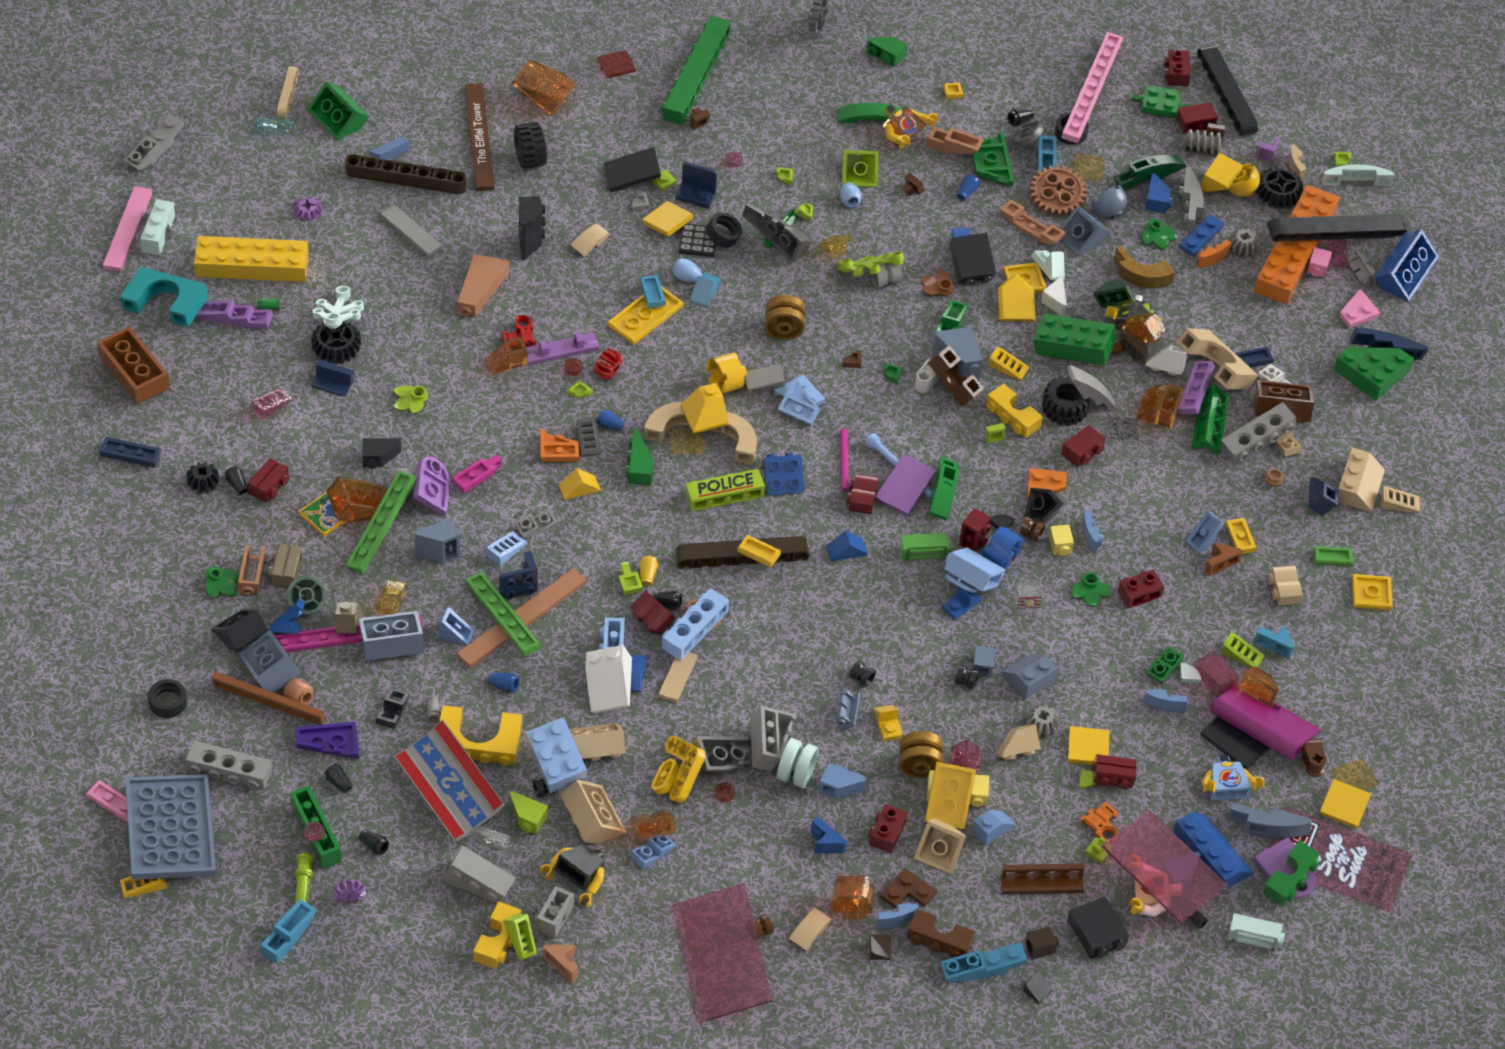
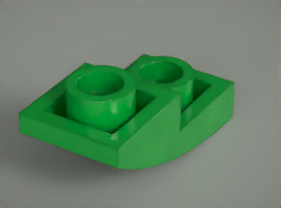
[1146,646,1184,684]

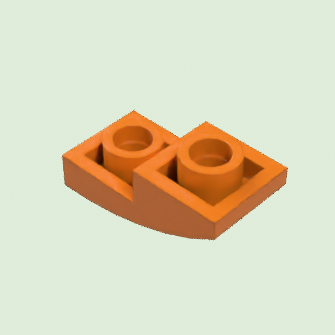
[1197,239,1231,268]

